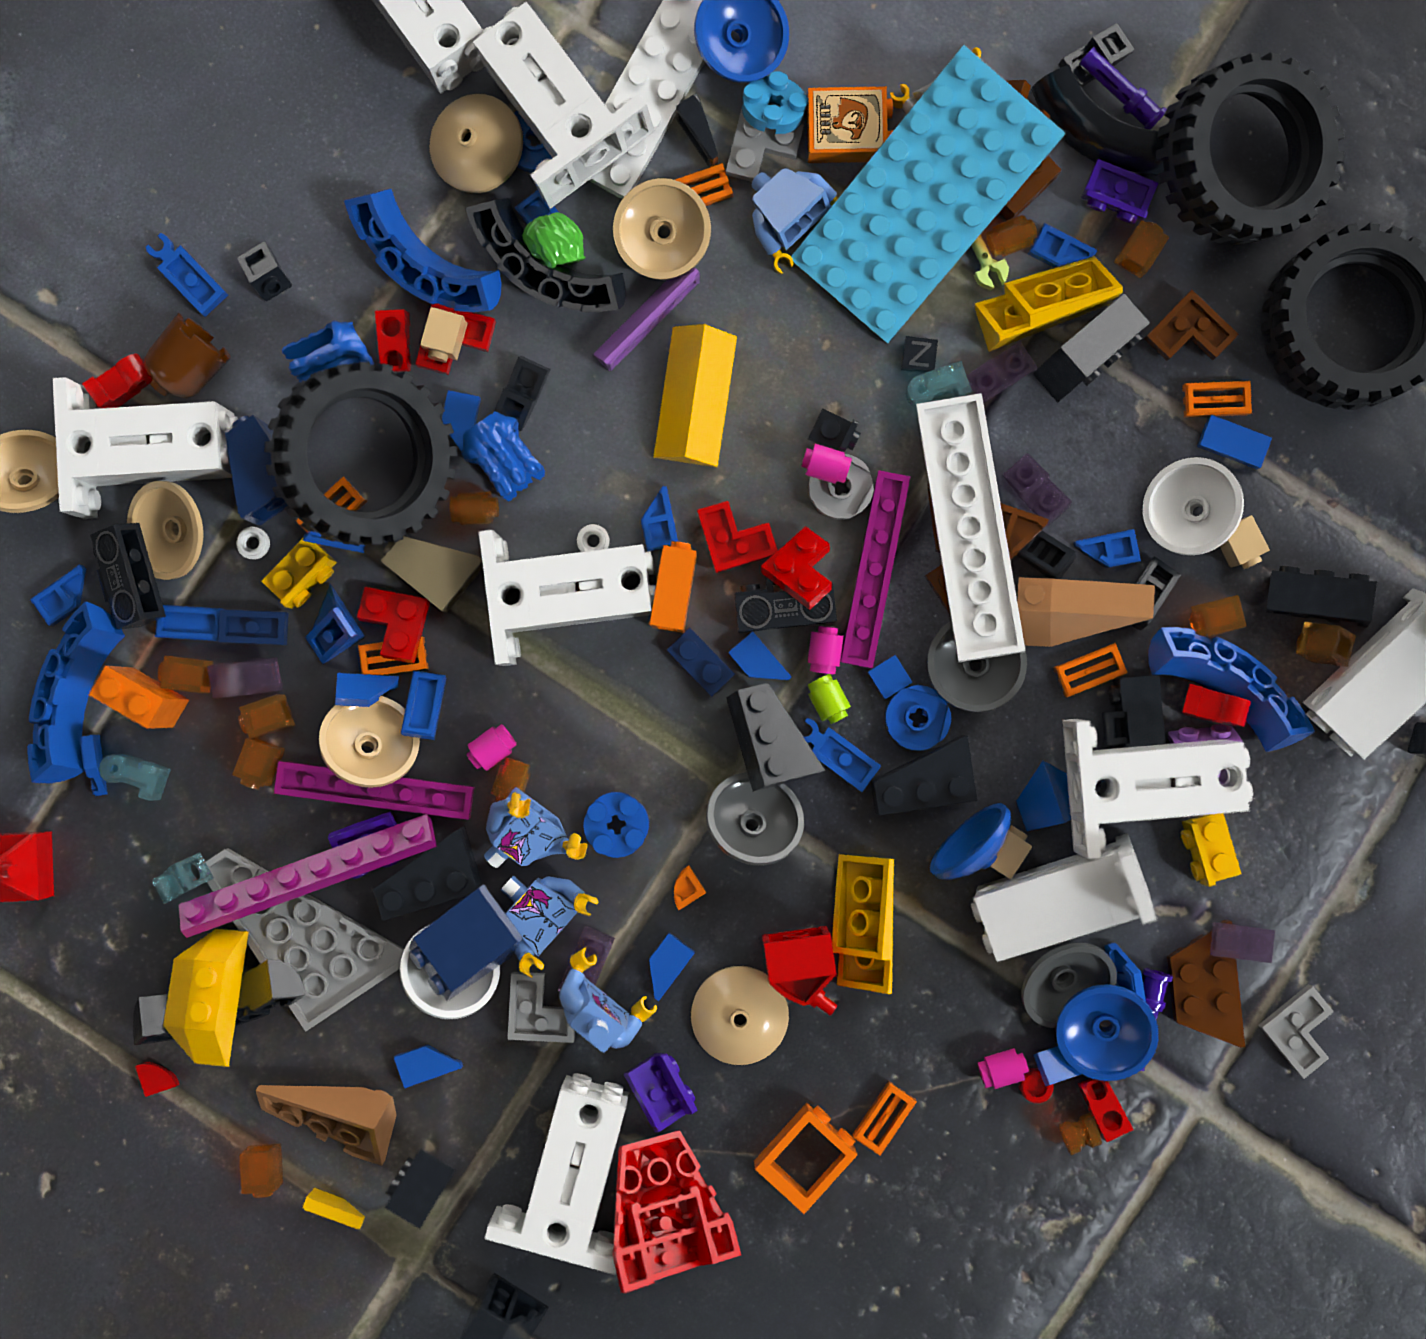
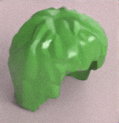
[522,212,586,268]

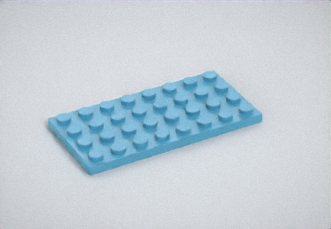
[791,45,1066,343]

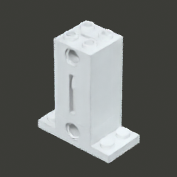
[372,0,485,94]
[473,2,655,209]
[53,377,238,519]
[479,530,656,666]
[1303,588,1426,759]
[1062,719,1253,859]
[971,833,1157,962]
[485,1073,629,1275]

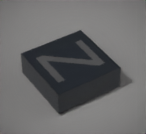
[901,336,938,374]

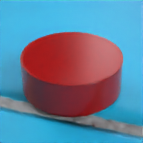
[1019,1068,1054,1103]

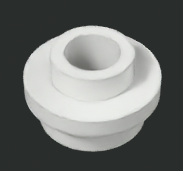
[577,524,610,552]
[236,527,270,559]

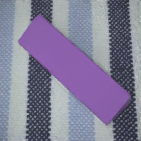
[594,268,700,371]

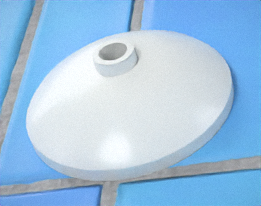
[1143,457,1244,555]
[400,924,500,1019]

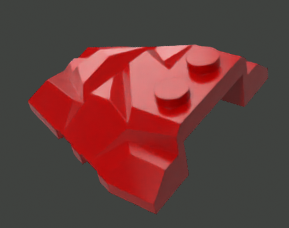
[613,1130,741,1293]

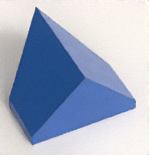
[305,583,365,664]
[1015,761,1071,831]

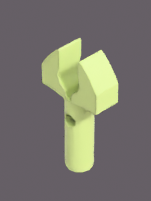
[971,235,1009,291]

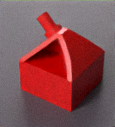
[0,831,54,902]
[762,926,837,1016]

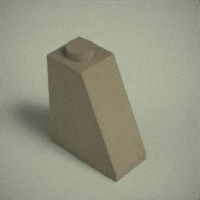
[381,536,483,613]

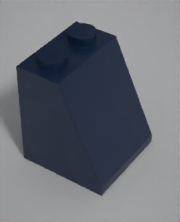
[225,415,288,526]
[409,885,523,1001]

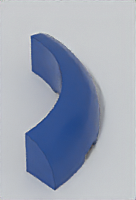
[344,189,501,312]
[27,601,125,784]
[1148,627,1315,752]

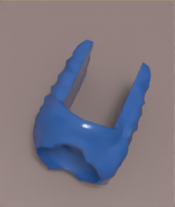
[282,320,374,382]
[461,411,545,502]

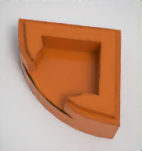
[674,865,706,910]

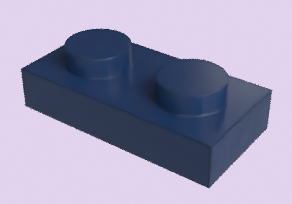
[218,609,288,645]
[667,628,735,697]

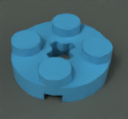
[742,71,808,134]

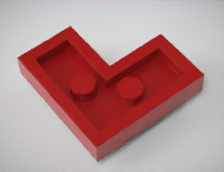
[415,303,496,375]
[697,501,777,573]
[761,526,832,610]
[357,587,430,664]

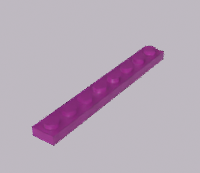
[179,814,437,938]

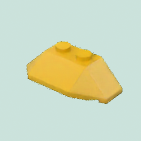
[163,929,249,1066]

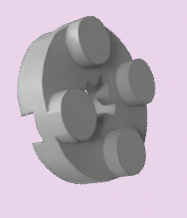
[808,454,874,520]

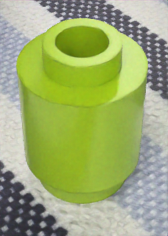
[807,674,851,724]

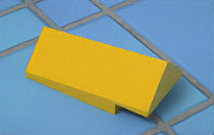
[975,256,1123,352]
[654,324,737,467]
[832,854,894,994]

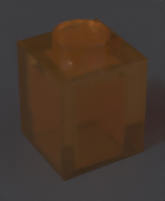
[1113,220,1169,278]
[1190,595,1247,637]
[1296,622,1356,667]
[158,655,213,693]
[238,694,295,738]
[232,737,285,790]
[239,1144,283,1198]

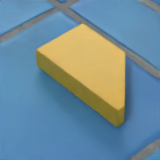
[303,1188,365,1229]

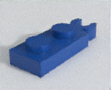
[146,233,228,317]
[803,718,881,792]

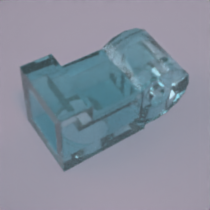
[906,361,972,407]
[99,754,171,801]
[152,852,214,904]

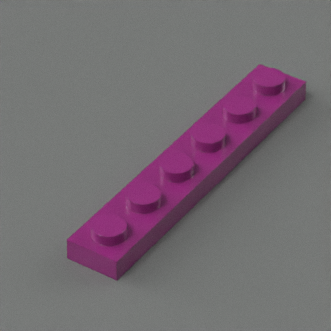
[840,470,911,669]
[274,761,475,820]

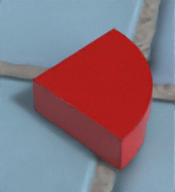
[135,1062,180,1097]

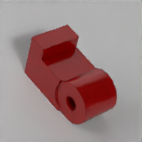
[375,309,411,372]
[82,353,152,409]
[1182,684,1251,727]
[1078,1078,1134,1142]

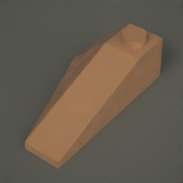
[1017,577,1155,647]
[256,1085,396,1166]

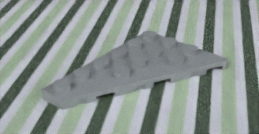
[197,848,404,1032]

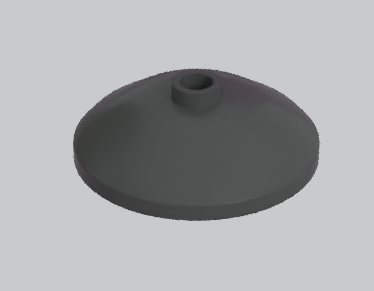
[927,621,1027,712]
[706,772,804,866]
[1021,943,1117,1028]

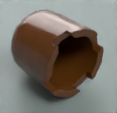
[144,313,231,398]

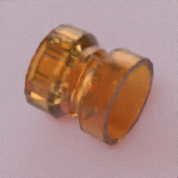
[1058,1113,1102,1156]

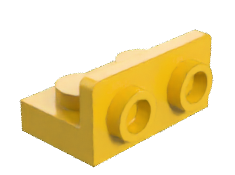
[261,538,337,609]
[1181,813,1242,887]

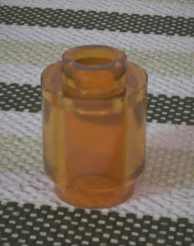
[986,215,1037,257]
[450,491,499,525]
[490,757,531,802]

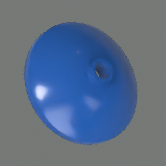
[694,0,789,83]
[930,803,1011,880]
[1056,985,1159,1081]

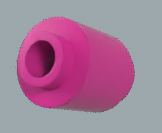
[801,443,852,484]
[808,626,844,674]
[466,724,517,771]
[977,1048,1029,1089]

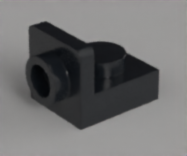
[237,241,292,301]
[808,408,861,452]

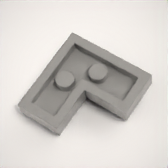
[726,109,804,182]
[508,972,575,1043]
[1258,984,1334,1079]

